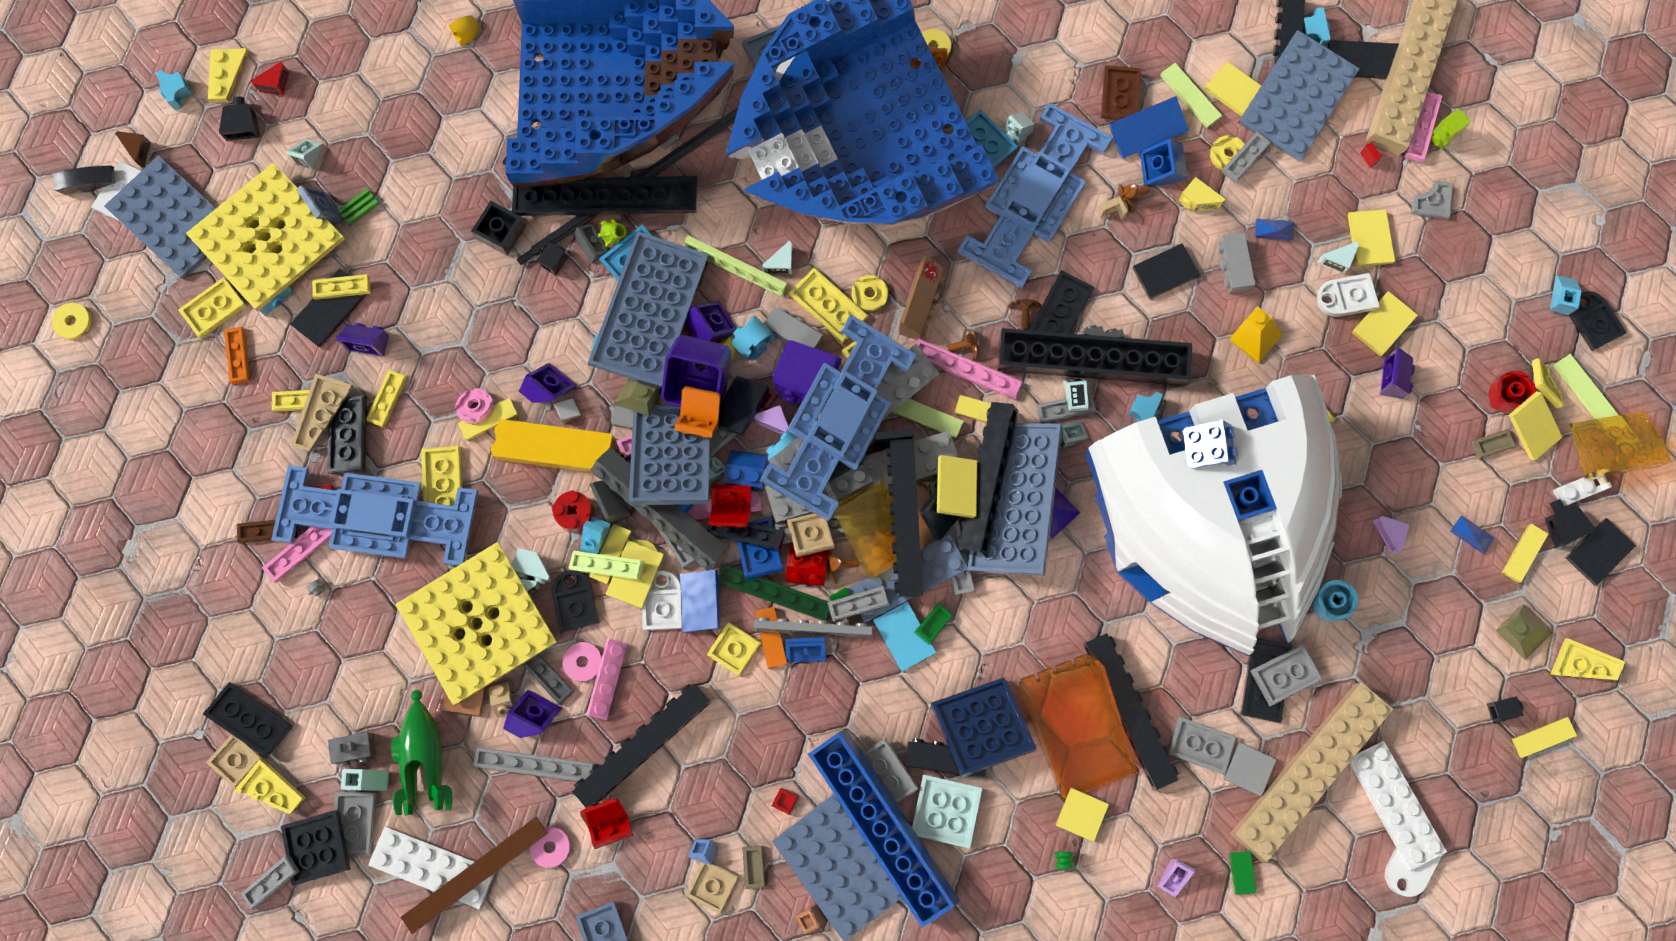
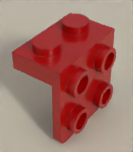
[709,484,751,528]
[786,542,829,586]
[580,798,633,849]

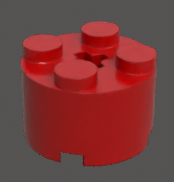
[1488,371,1536,414]
[552,490,595,533]

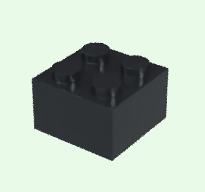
[471,200,527,256]

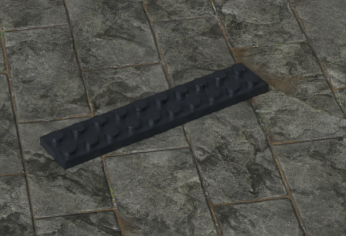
[512,176,698,216]

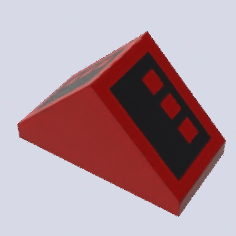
[250,62,289,95]

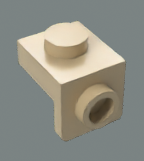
[1097,196,1128,220]
[489,682,514,717]

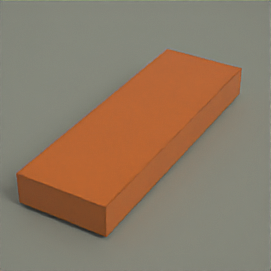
[224,327,251,385]
[756,607,787,669]

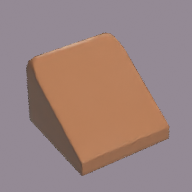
[795,904,826,934]

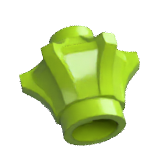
[598,219,626,247]

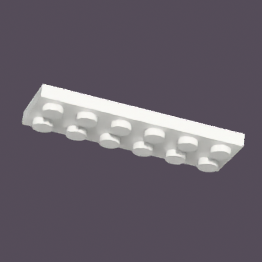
[1349,741,1447,870]
[368,827,495,909]

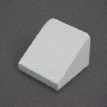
[554,398,581,424]

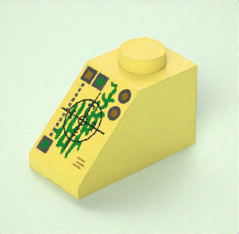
[1179,177,1225,211]

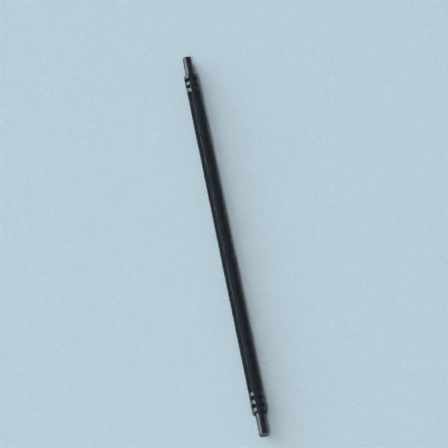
[516,107,738,265]

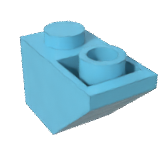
[1550,275,1581,315]

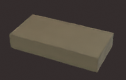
[1471,429,1516,460]
[742,846,766,889]

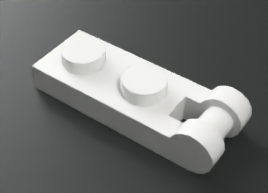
[1553,469,1613,506]

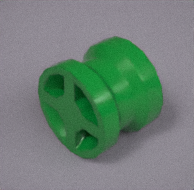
[1054,852,1075,869]

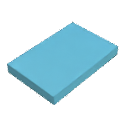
[873,602,936,672]

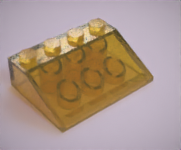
[1570,411,1671,479]
[834,481,896,579]

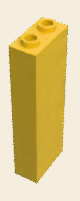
[491,419,615,473]

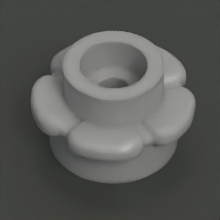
[306,579,325,597]

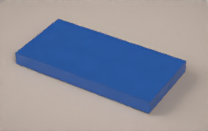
[1109,96,1189,159]

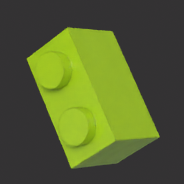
[1431,108,1471,149]

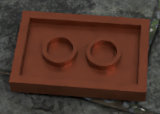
[1101,65,1141,120]

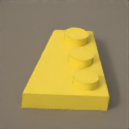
[208,48,249,102]
[1550,638,1625,680]
[234,759,306,814]

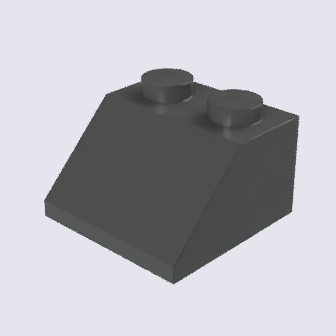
[827,461,873,503]
[589,481,633,526]

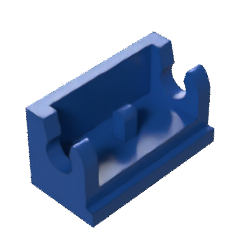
[785,637,826,663]

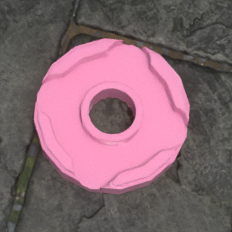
[455,388,494,424]
[563,642,602,682]
[530,827,571,868]

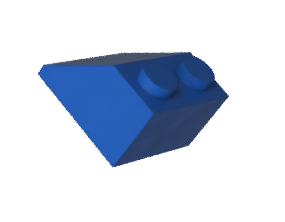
[1140,138,1188,186]
[723,450,768,492]

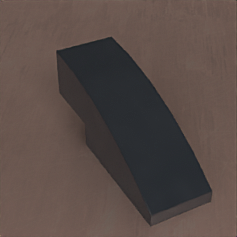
[54,165,115,195]

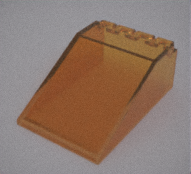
[1018,653,1137,801]

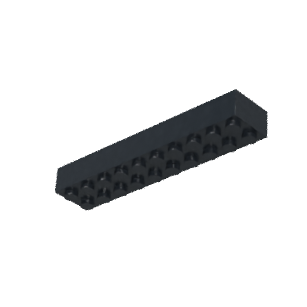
[997,328,1192,386]

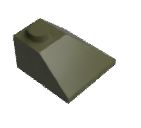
[614,378,662,416]
[1496,604,1553,660]

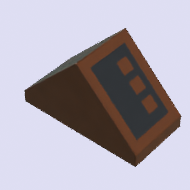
[115,131,151,168]

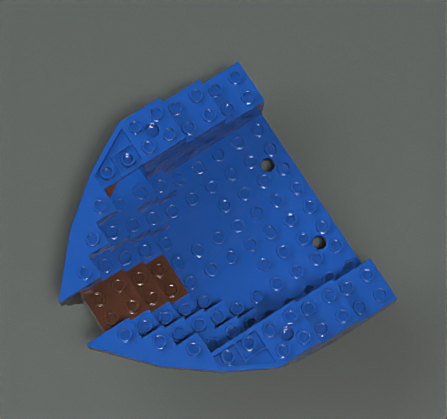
[505,0,734,187]

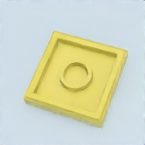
[707,622,761,677]
[1056,788,1109,842]

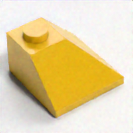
[1229,306,1282,364]

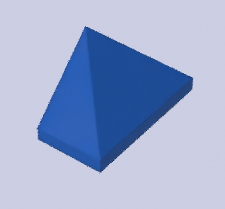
[1255,219,1294,241]
[1450,516,1495,554]

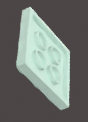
[912,775,982,849]

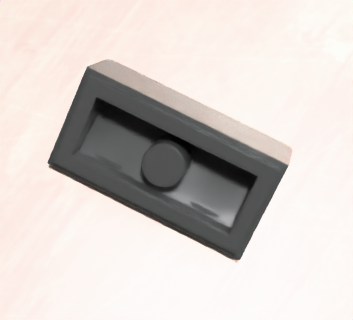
[573,223,609,263]

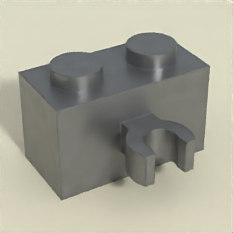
[328,732,376,767]

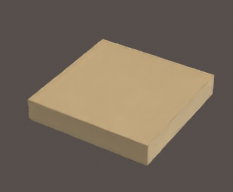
[787,513,835,557]
[206,735,264,789]
[685,862,739,914]

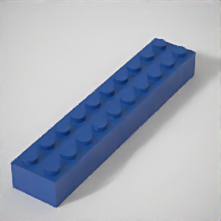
[808,729,960,928]

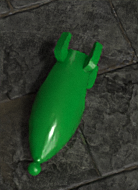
[391,690,453,816]

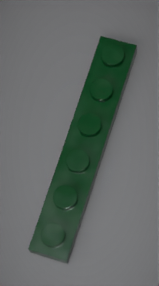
[718,564,830,621]

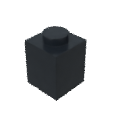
[537,242,568,276]
[1487,696,1524,723]

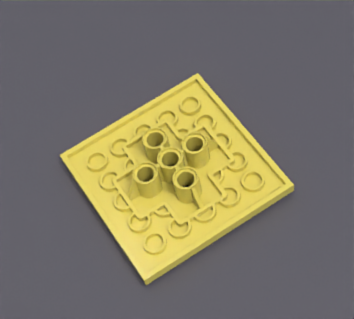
[186,162,345,312]
[395,542,558,706]

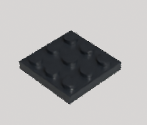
[281,810,351,886]

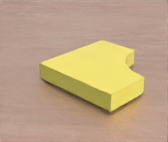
[1532,358,1563,409]

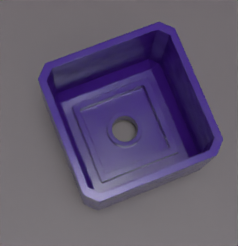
[661,335,732,407]
[773,340,843,412]

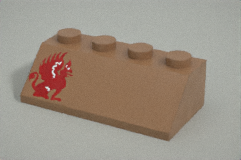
[899,254,946,340]

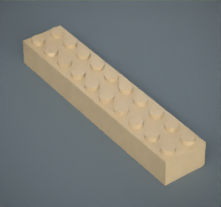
[1365,0,1457,156]
[1230,682,1393,862]

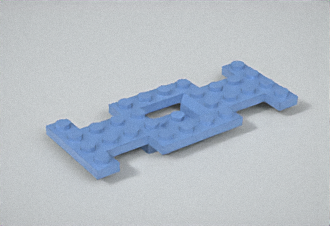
[957,103,1113,288]
[760,314,916,521]
[271,465,478,566]

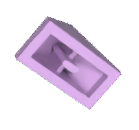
[753,405,788,435]
[1373,516,1409,555]
[1157,859,1195,897]

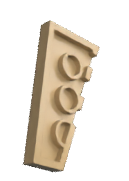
[291,373,353,452]

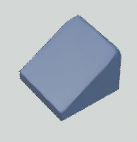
[688,839,718,865]

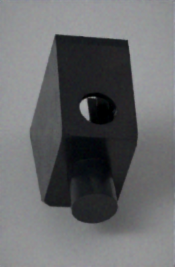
[219,96,260,141]
[1545,498,1596,548]

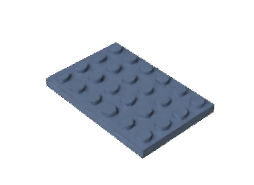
[1238,30,1360,162]
[104,155,216,280]
[629,404,710,505]
[772,794,902,941]

